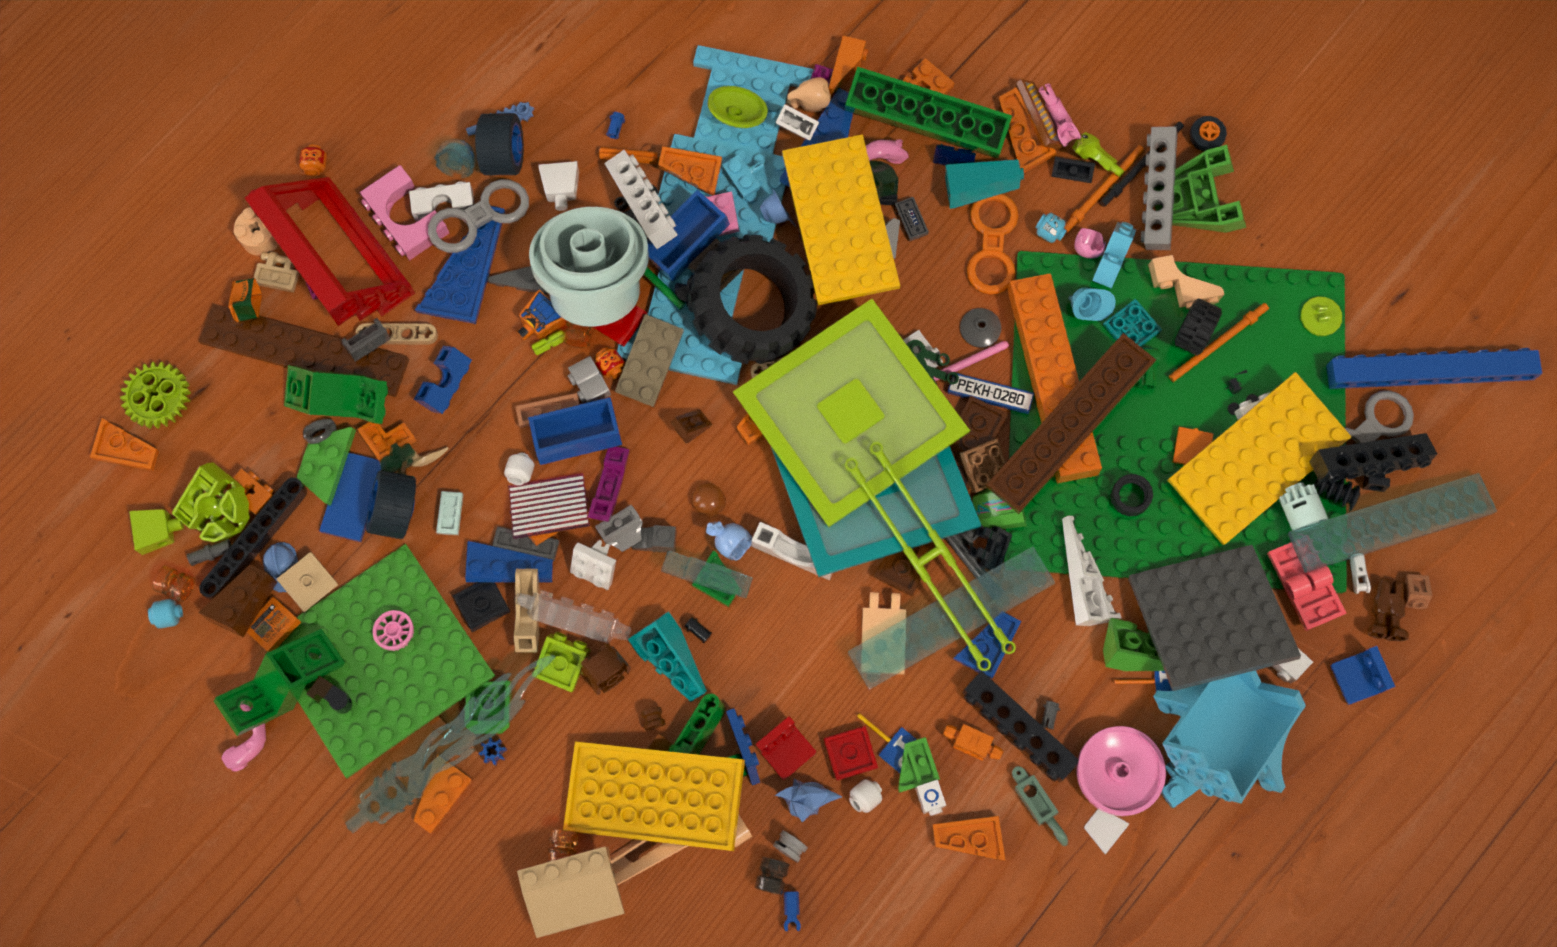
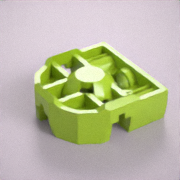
[172,462,250,542]

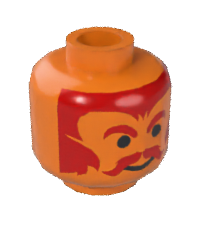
[299,144,327,176]
[594,347,625,379]

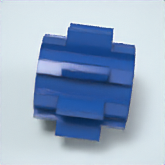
[479,738,507,766]

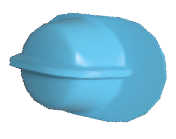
[1069,287,1116,321]

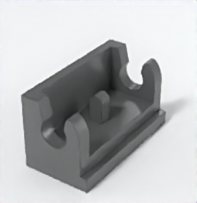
[341,318,390,362]

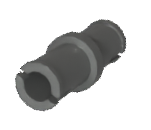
[187,539,232,566]

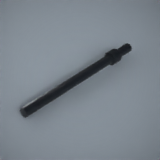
[1099,121,1184,207]

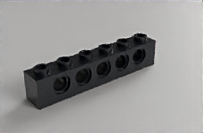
[1309,433,1437,483]
[962,671,1079,783]

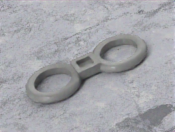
[428,179,529,253]
[1345,390,1414,443]

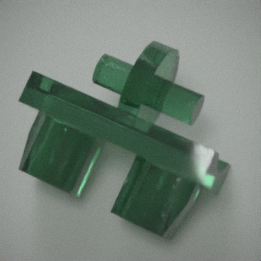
[380,443,415,474]

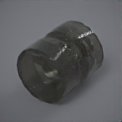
[755,857,790,895]

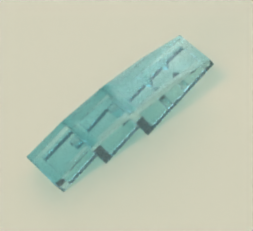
[661,550,753,598]

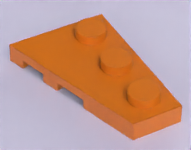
[658,146,722,196]
[90,418,159,471]
[413,754,473,834]
[932,816,1006,861]

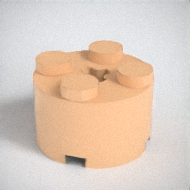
[234,208,279,256]

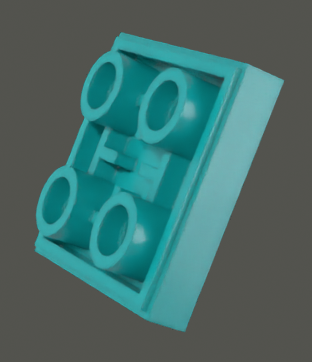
[1103,299,1162,347]

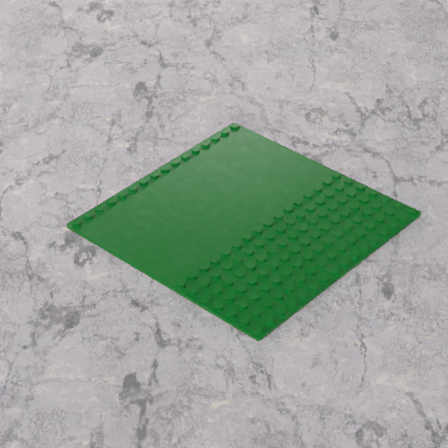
[1004,251,1347,594]

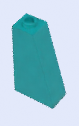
[945,160,1024,209]

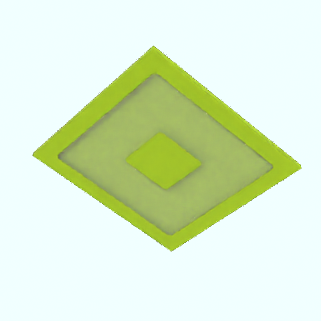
[733,299,970,527]

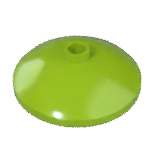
[708,86,768,129]

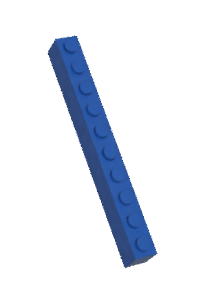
[1326,348,1542,389]

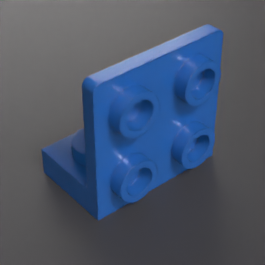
[1330,646,1396,705]

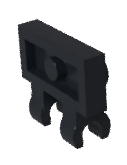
[968,526,1012,574]

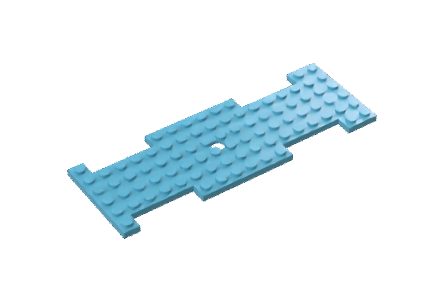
[617,45,814,385]

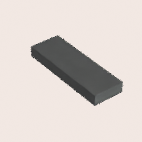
[492,526,560,562]

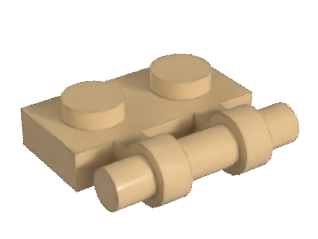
[253,251,299,293]

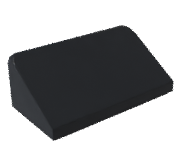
[1051,155,1095,183]

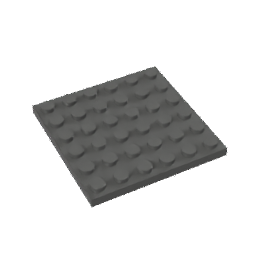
[1129,545,1301,691]

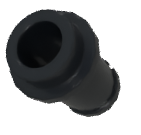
[684,617,712,643]

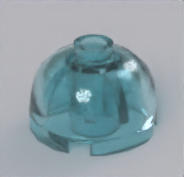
[434,139,476,178]

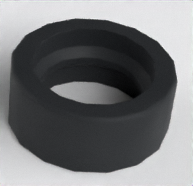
[1110,474,1153,516]

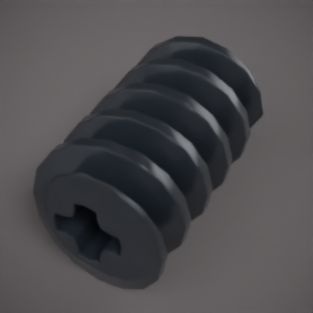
[1314,478,1361,511]

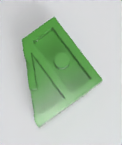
[898,737,940,793]

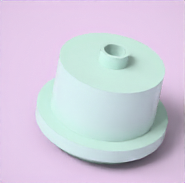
[529,207,649,326]

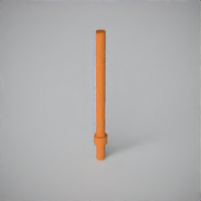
[1064,145,1145,233]
[1169,303,1269,382]

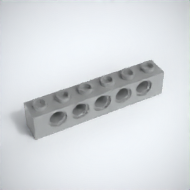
[1141,127,1178,250]

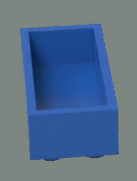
[647,189,730,282]
[528,397,622,465]

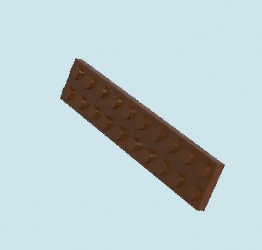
[199,304,409,397]
[986,333,1156,514]
[874,396,1008,597]

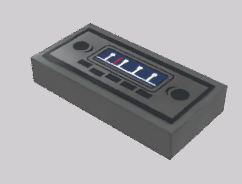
[894,197,929,241]

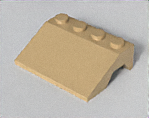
[517,846,625,938]

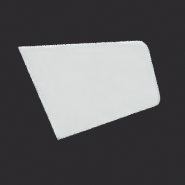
[1084,809,1129,854]

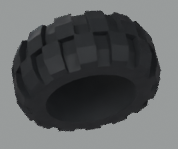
[688,234,818,364]

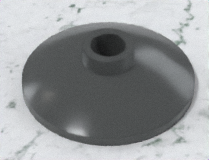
[960,308,1001,348]

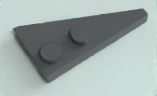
[488,266,549,295]

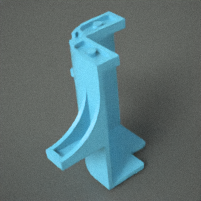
[1153,670,1306,804]

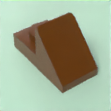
[671,409,712,444]

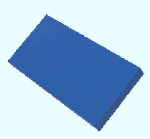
[319,453,386,542]

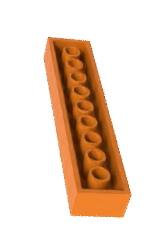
[1008,273,1102,483]

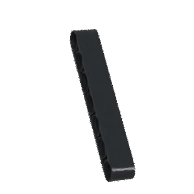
[199,478,307,600]

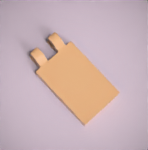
[861,592,906,675]

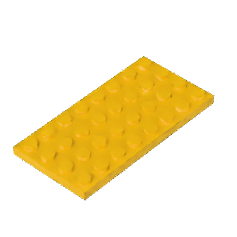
[782,135,900,305]
[1168,372,1352,545]
[563,742,745,851]

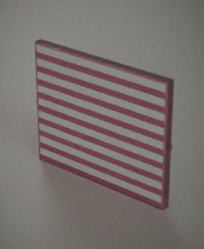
[508,473,590,539]

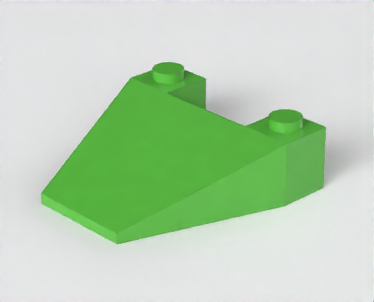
[1154,145,1247,233]

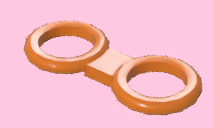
[967,194,1019,295]

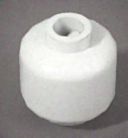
[504,453,535,485]
[849,779,882,813]

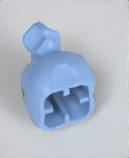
[706,521,752,561]

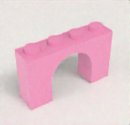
[360,165,449,260]

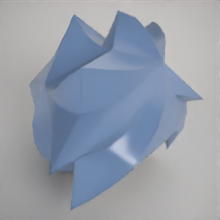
[775,779,842,822]

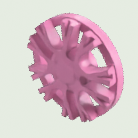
[373,610,414,651]

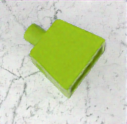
[130,509,184,555]

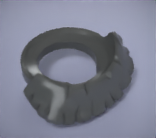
[303,419,337,444]

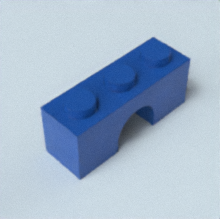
[413,346,472,414]

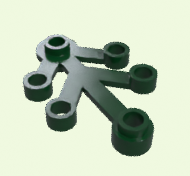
[906,340,959,404]

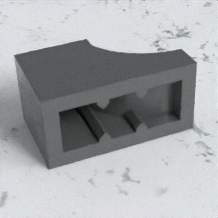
[632,525,677,553]

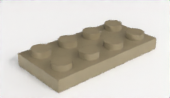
[615,314,684,407]

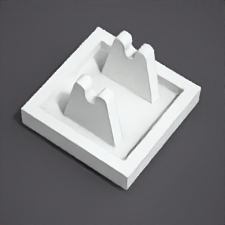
[570,540,616,590]

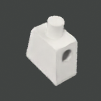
[775,104,819,140]
[538,161,579,211]

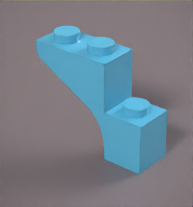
[1092,222,1136,288]

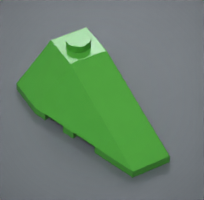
[1103,618,1164,671]

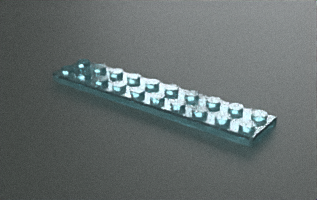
[1288,473,1497,573]
[847,546,1055,690]

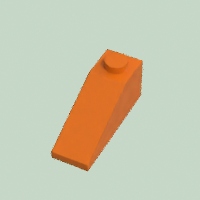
[829,36,869,98]

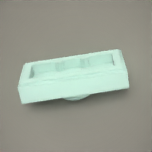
[436,491,464,536]

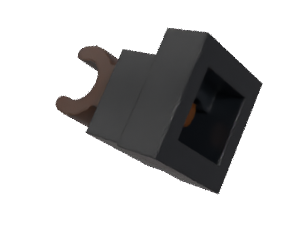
[1363,473,1390,492]

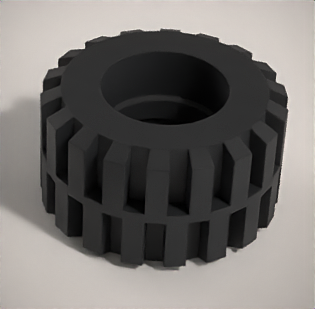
[1175,298,1222,356]

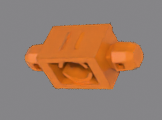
[943,724,1003,761]

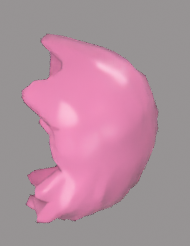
[1074,228,1106,258]

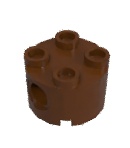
[580,643,631,695]

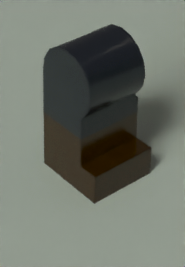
[307,676,353,714]

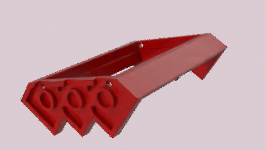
[245,177,416,326]

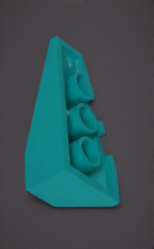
[628,611,707,702]

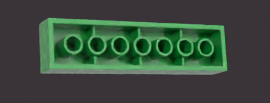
[845,67,1012,159]

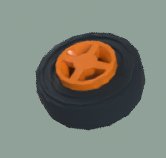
[1190,116,1227,151]

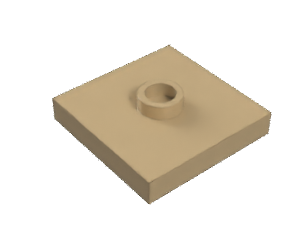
[276,552,339,612]

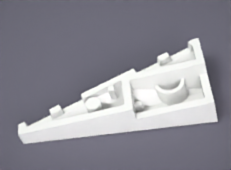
[1062,516,1122,626]

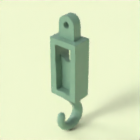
[1012,766,1068,846]

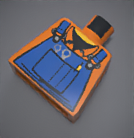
[516,289,568,341]

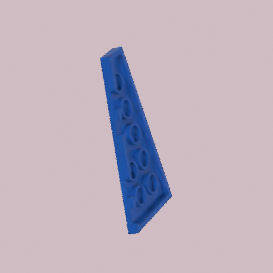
[779,88,853,187]
[415,206,505,324]

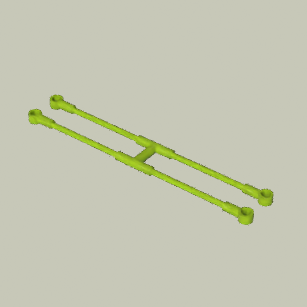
[844,442,1016,671]

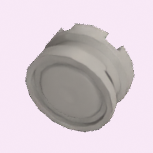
[773,830,808,863]

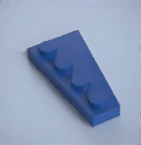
[465,541,553,582]

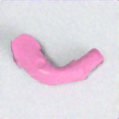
[1039,84,1081,147]
[866,139,909,164]
[221,704,266,771]

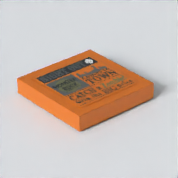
[247,597,301,652]

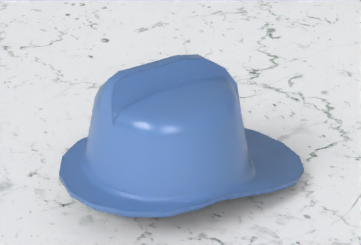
[760,189,797,227]
[263,542,298,592]

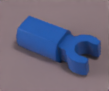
[784,892,801,931]

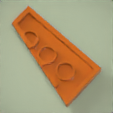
[999,87,1057,173]

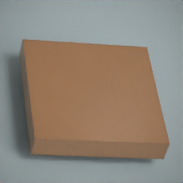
[959,438,1006,493]

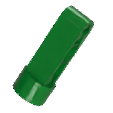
[668,694,726,755]

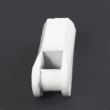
[1349,554,1371,594]

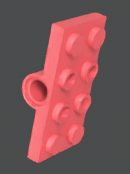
[1267,536,1347,631]

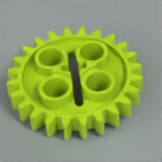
[120,362,191,429]

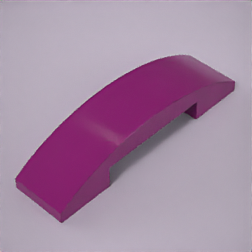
[588,447,629,522]

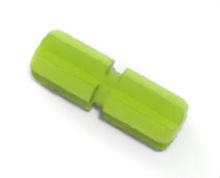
[532,330,567,355]

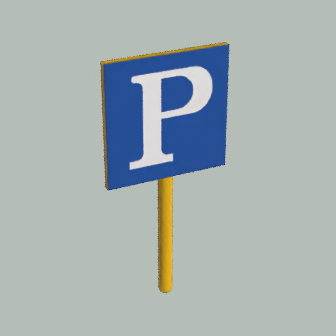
[857,714,917,774]

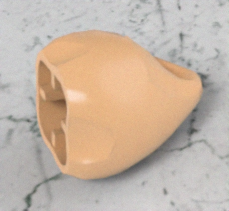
[786,77,830,112]

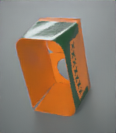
[228,278,262,322]

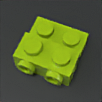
[532,632,591,692]

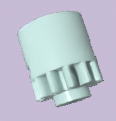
[1279,483,1328,533]

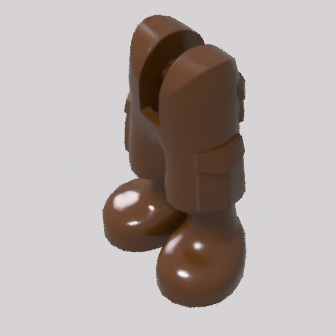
[1368,578,1409,641]

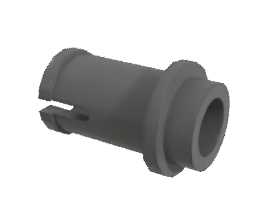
[1040,701,1060,730]

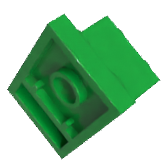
[284,365,388,424]
[213,629,345,736]

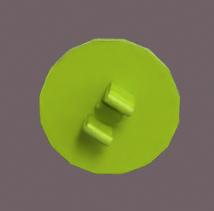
[1301,297,1342,336]

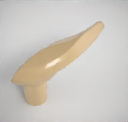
[408,447,449,467]

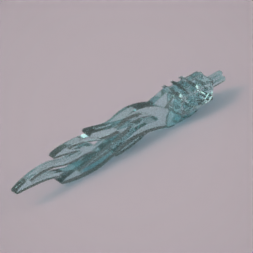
[345,655,556,833]

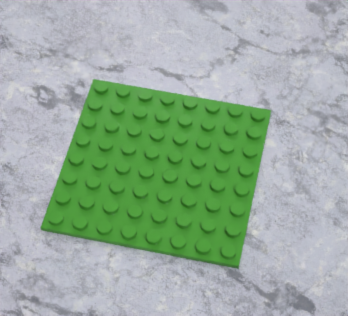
[267,544,495,779]

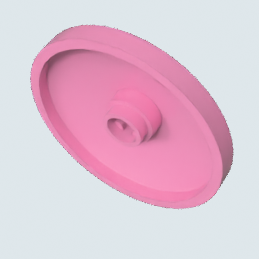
[1076,726,1166,816]

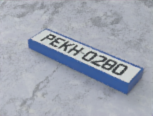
[948,373,1034,414]

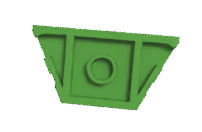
[297,427,356,506]

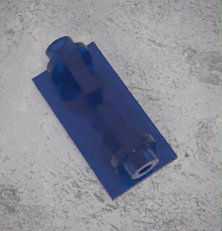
[933,143,976,165]

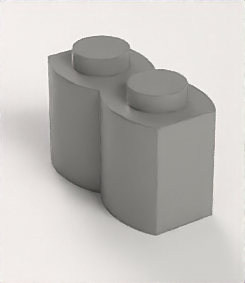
[567,356,611,403]

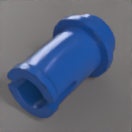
[606,112,625,139]

